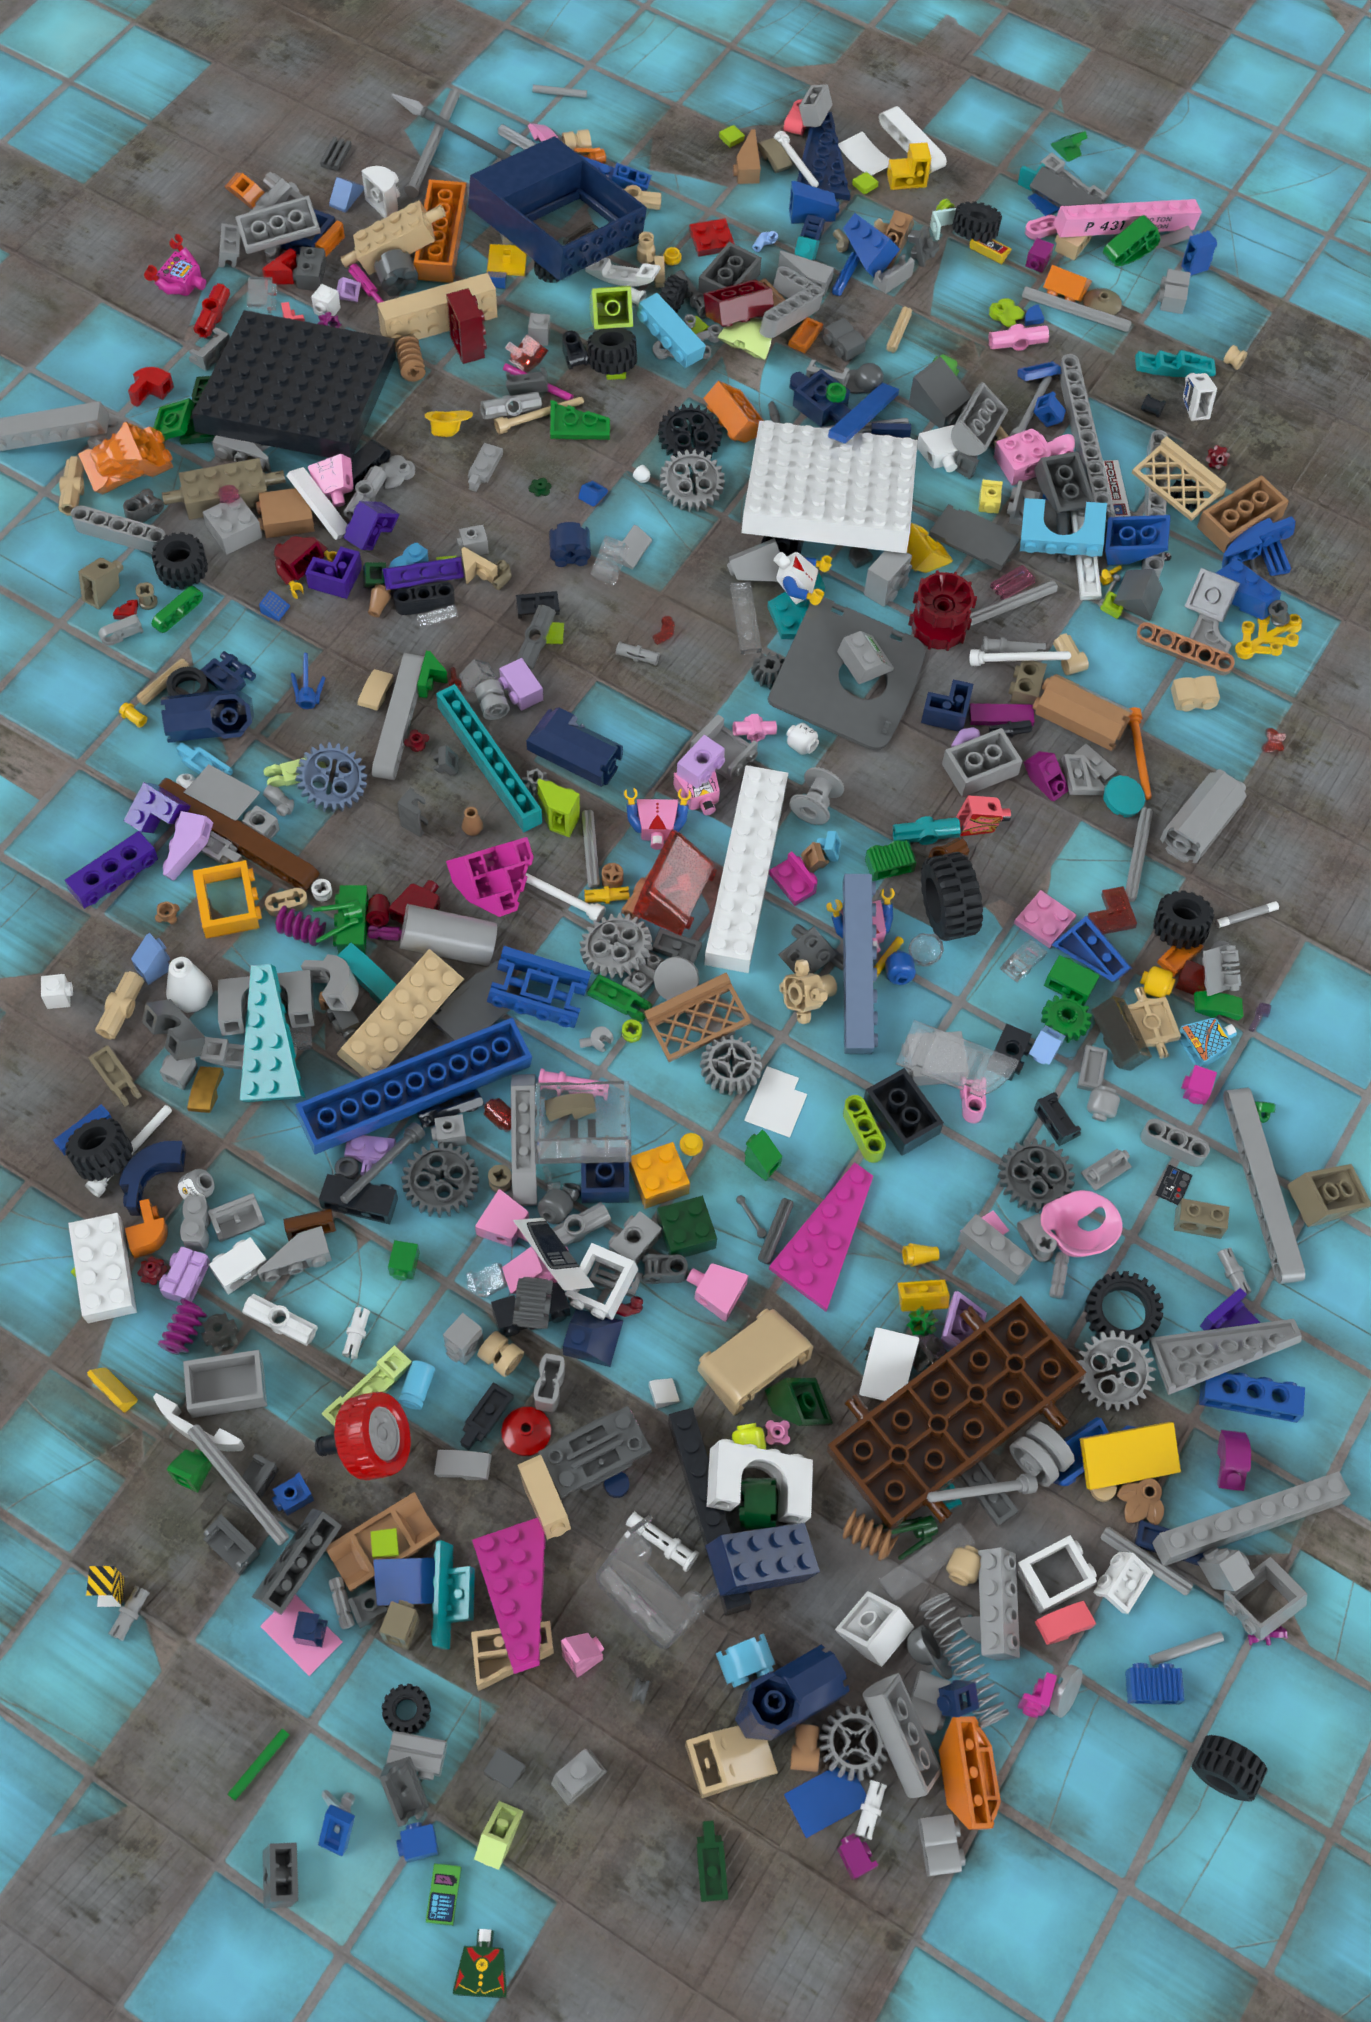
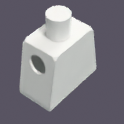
[917,425,960,472]

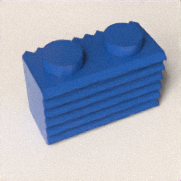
[1181,230,1217,276]
[1125,1663,1185,1704]

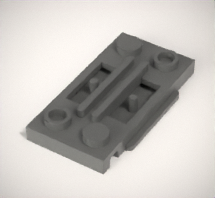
[929,504,1020,571]
[430,960,529,1041]
[538,1406,652,1499]

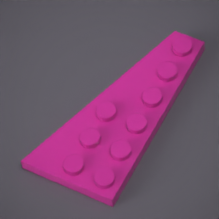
[472,1518,546,1674]

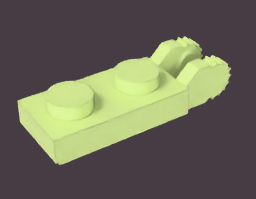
[263,758,326,787]

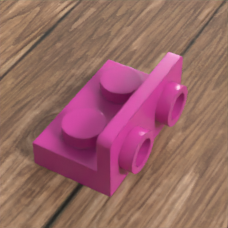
[769,851,818,906]
[1017,1672,1057,1718]

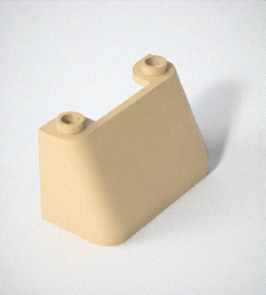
[697,1309,813,1416]

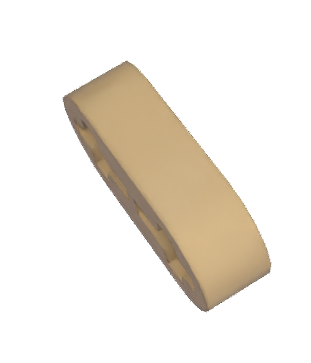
[654,255,665,288]
[265,888,308,917]

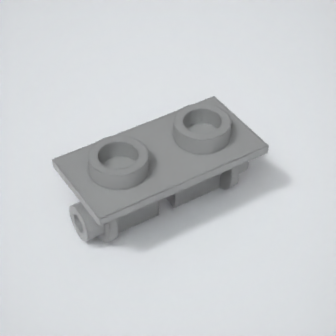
[1081,1149,1132,1191]

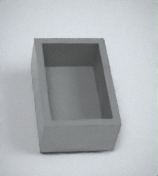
[183,1350,267,1418]

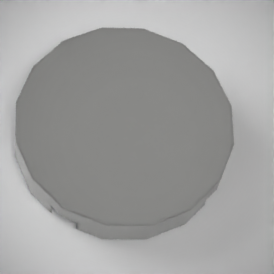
[654,956,700,1000]
[1049,1664,1083,1718]

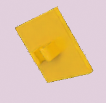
[487,244,527,276]

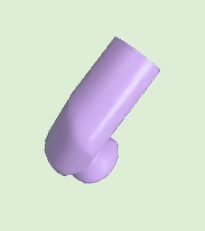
[951,727,980,747]

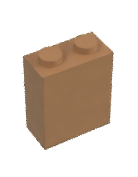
[256,488,315,538]

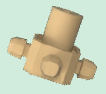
[779,959,837,1024]

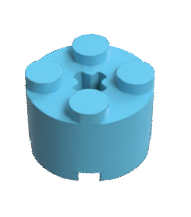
[716,1634,776,1688]

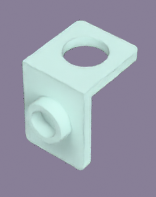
[930,208,956,240]

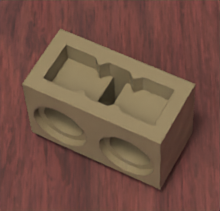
[1008,661,1047,705]
[1174,1198,1229,1239]

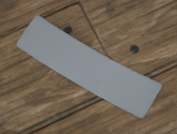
[1155,226,1193,249]

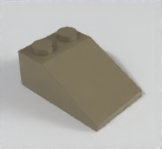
[1287,1164,1371,1227]

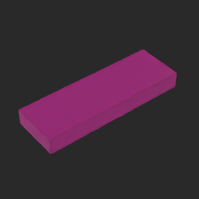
[969,703,1035,726]

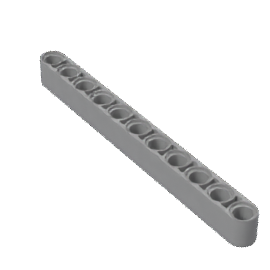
[1058,354,1115,534]

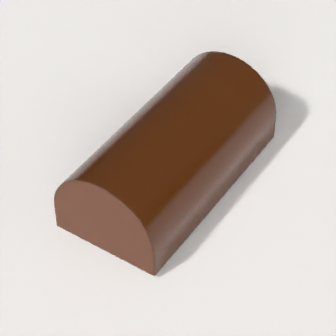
[283,1208,336,1241]

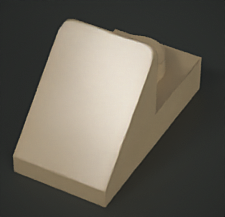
[461,547,498,584]

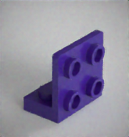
[1200,1288,1260,1331]

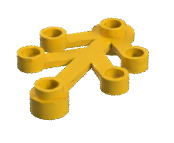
[1235,614,1302,659]

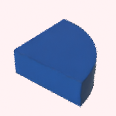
[1024,304,1044,326]

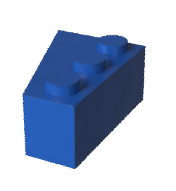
[1215,559,1281,620]

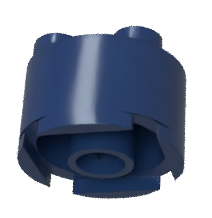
[549,522,591,567]

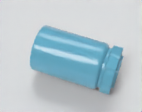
[398,1360,435,1410]

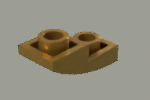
[187,1066,224,1113]

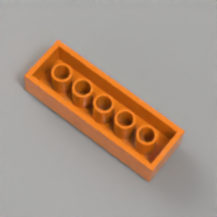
[414,179,468,283]

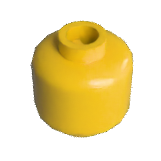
[1140,966,1176,998]

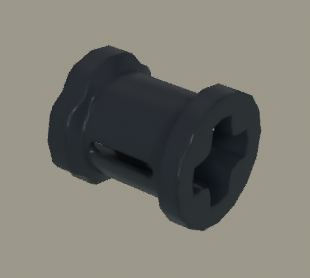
[1141,394,1166,418]

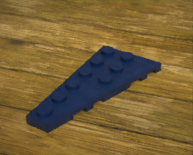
[797,112,850,201]

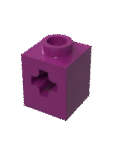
[1025,238,1054,273]

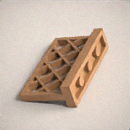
[644,973,751,1062]

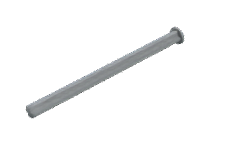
[404,89,460,198]

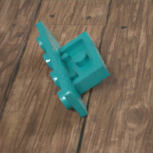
[431,1540,475,1650]

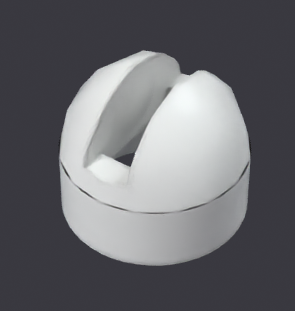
[633,465,650,483]

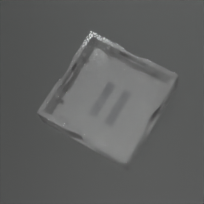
[534,1081,631,1164]

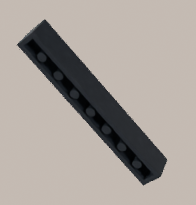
[668,1407,752,1616]

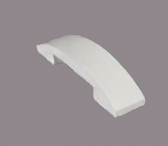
[585,258,661,286]
[153,1393,245,1451]

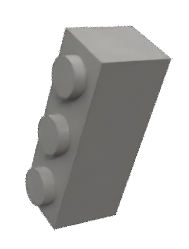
[957,1214,1033,1285]

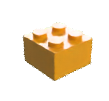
[629,1142,690,1209]

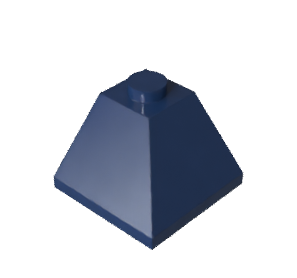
[563,1309,623,1367]

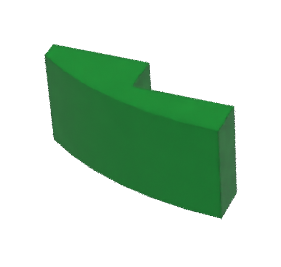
[1194,991,1244,1021]

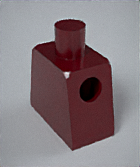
[389,880,440,924]

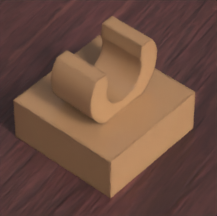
[801,842,829,873]

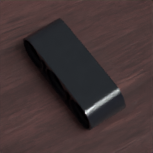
[351,439,391,490]
[394,582,455,615]

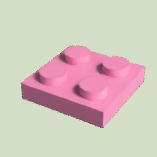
[1014,890,1077,949]

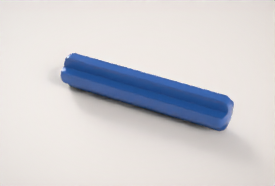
[832,252,860,296]

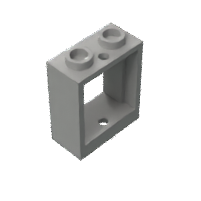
[1224,1557,1307,1641]

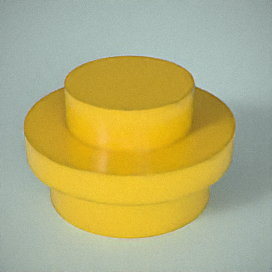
[663,247,682,265]
[680,1133,703,1156]

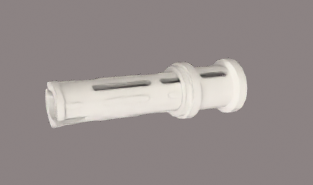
[626,1511,699,1572]

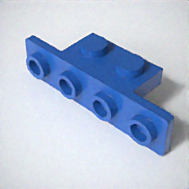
[1053,1417,1137,1486]

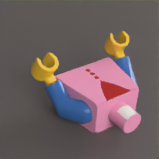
[623,788,692,850]
[826,888,895,954]

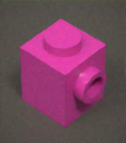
[1181,1065,1217,1105]

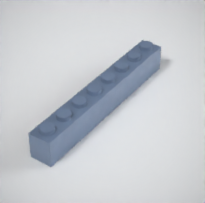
[843,874,878,1054]

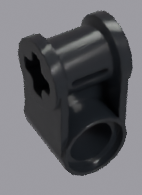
[562,330,589,370]

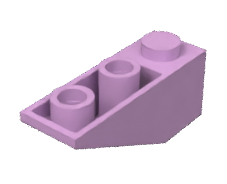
[163,811,213,881]

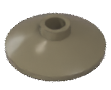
[1084,288,1122,315]

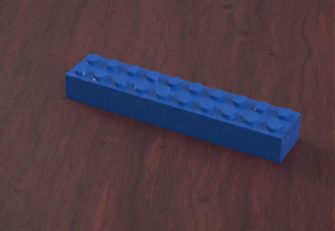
[295,1017,532,1155]

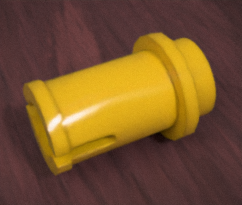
[119,703,147,728]

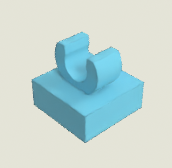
[816,831,842,861]

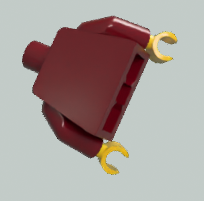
[274,536,337,599]

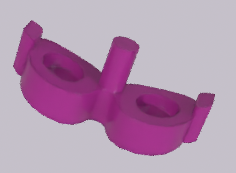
[1248,1625,1288,1646]

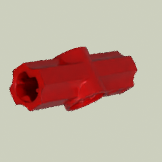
[194,283,230,338]

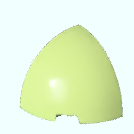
[717,317,772,360]

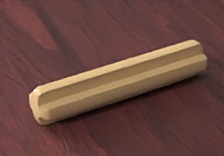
[886,306,912,353]
[137,658,189,705]

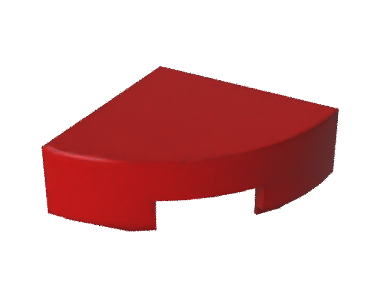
[113,599,139,620]

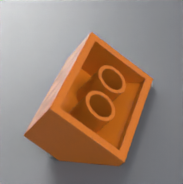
[703,381,764,443]

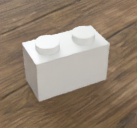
[209,1237,267,1295]

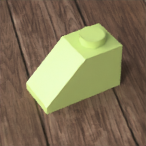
[474,1801,524,1870]

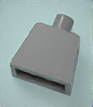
[551,1749,607,1806]

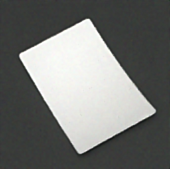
[838,132,890,176]
[859,1328,919,1401]

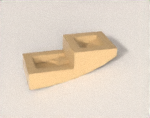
[357,669,394,711]

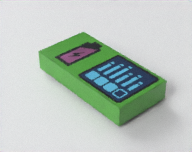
[426,1864,462,1926]

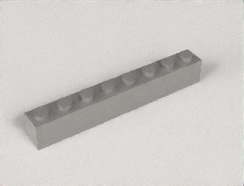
[1152,1471,1351,1567]

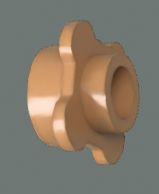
[155,902,180,924]

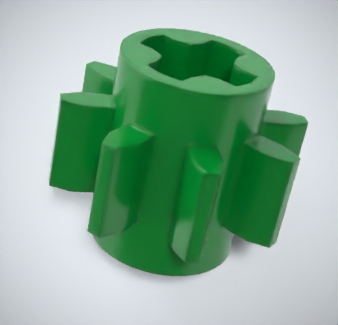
[906,1306,939,1339]

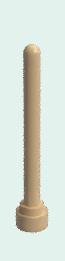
[494,397,584,435]

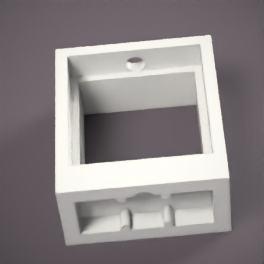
[565,1243,638,1320]
[1016,1535,1097,1614]

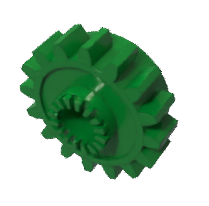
[1041,993,1092,1043]

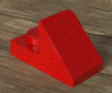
[262,248,297,285]

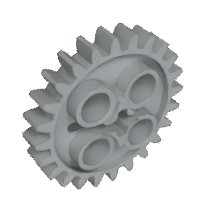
[659,449,725,512]
[579,913,653,979]
[1076,1330,1156,1411]

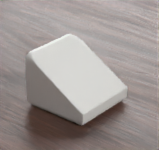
[649,1378,680,1409]

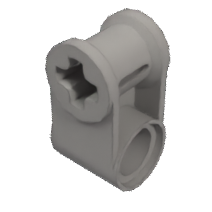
[1017,1213,1057,1262]

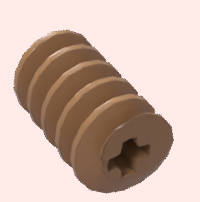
[395,336,426,382]
[843,1508,900,1561]

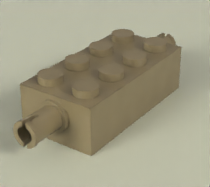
[162,458,286,520]

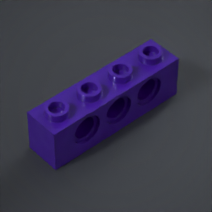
[64,831,158,909]

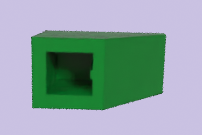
[744,1129,782,1181]

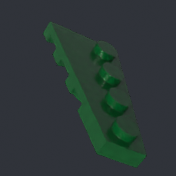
[180,376,215,445]

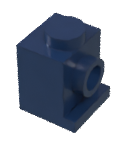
[293,1611,328,1648]
[937,1680,979,1718]

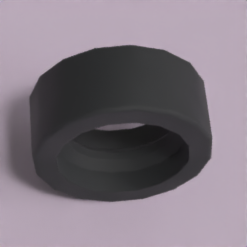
[166,666,209,696]

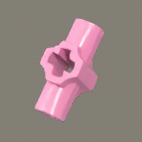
[732,714,777,742]

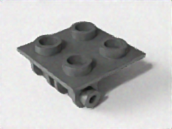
[778,926,837,974]

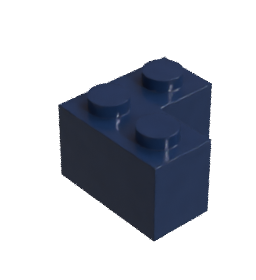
[921,679,974,732]

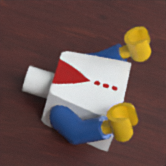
[774,552,832,605]

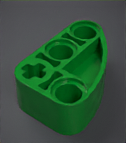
[1103,215,1161,266]

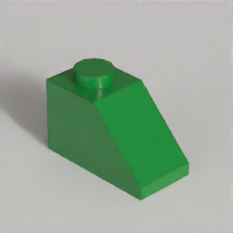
[167,1449,212,1493]

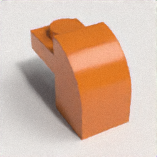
[125,1199,168,1258]

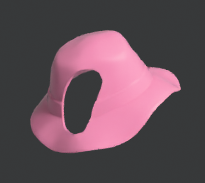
[1041,1190,1123,1257]

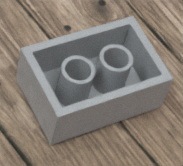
[942,728,1022,797]

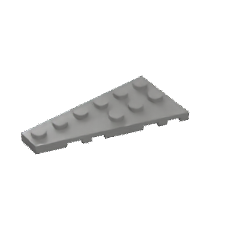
[1149,1319,1302,1395]

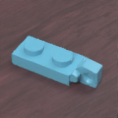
[176,743,233,776]

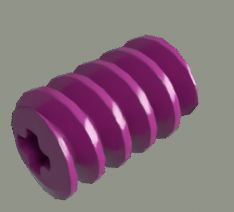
[275,905,326,946]
[157,1299,207,1355]

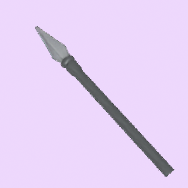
[391,94,512,160]

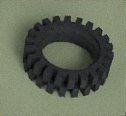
[1084,1271,1164,1344]

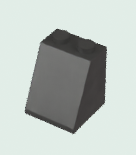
[909,357,971,428]

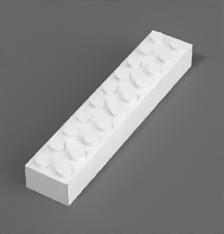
[704,765,788,973]

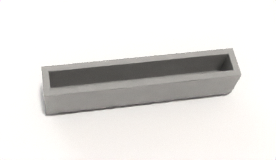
[0,401,109,451]

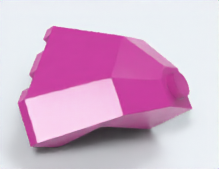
[446,837,534,917]

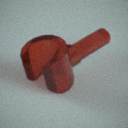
[449,667,462,692]

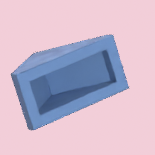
[329,177,364,213]

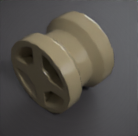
[488,1164,512,1193]

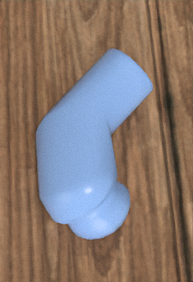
[752,231,778,252]

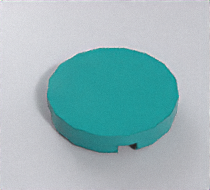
[1103,775,1145,817]

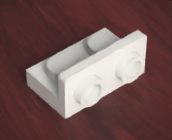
[1094,1552,1154,1614]

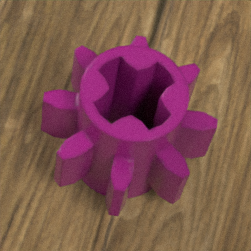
[317,312,342,328]

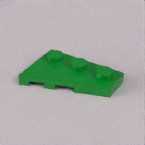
[550,400,610,440]

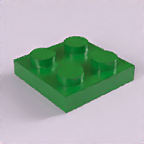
[153,398,195,441]

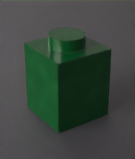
[363,562,386,588]

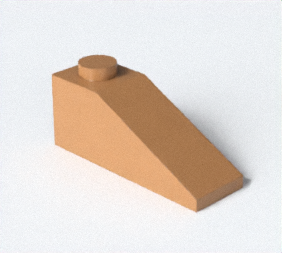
[733,129,761,184]

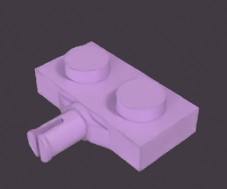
[344,1135,396,1176]

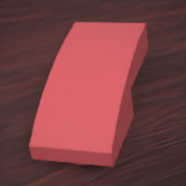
[1035,1601,1096,1645]

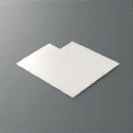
[744,1066,807,1137]

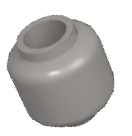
[1087,1086,1120,1122]

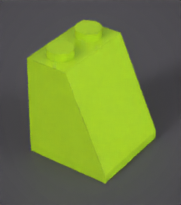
[589,286,633,329]

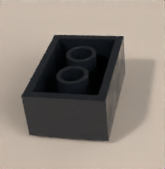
[864,1068,944,1156]

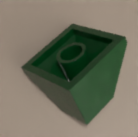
[765,1378,833,1426]

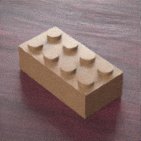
[1197,475,1289,553]

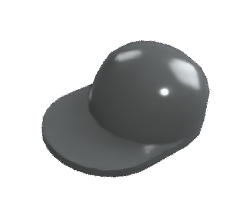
[846,363,884,394]
[907,1625,952,1680]

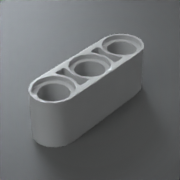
[1140,1118,1210,1167]

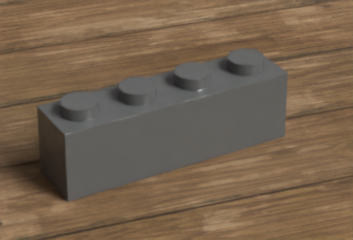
[1030,166,1104,208]

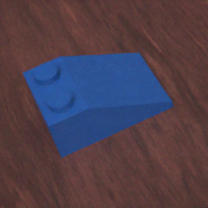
[1105,515,1171,565]

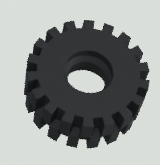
[952,201,1002,242]

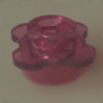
[218,485,240,503]

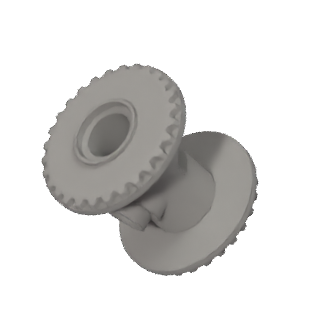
[789,767,844,825]

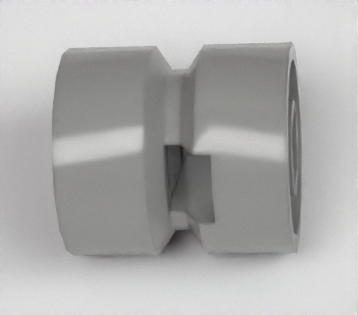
[475,679,510,720]

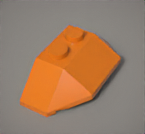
[939,1716,1001,1830]

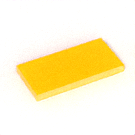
[1080,1422,1181,1490]

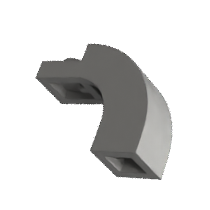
[301,954,359,1011]

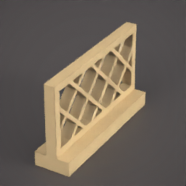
[1132,436,1226,521]

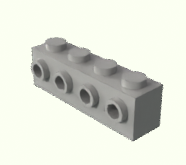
[978,1547,1020,1661]

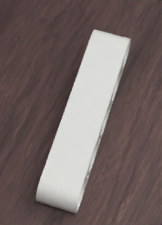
[879,106,947,174]

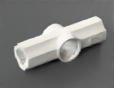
[242,1294,318,1346]

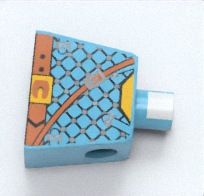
[1179,1018,1237,1068]

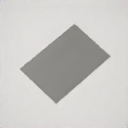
[184,764,261,821]

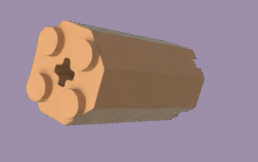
[1032,674,1133,751]

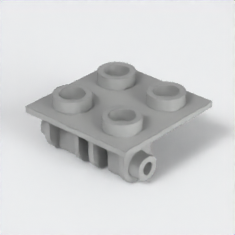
[1202,944,1241,996]

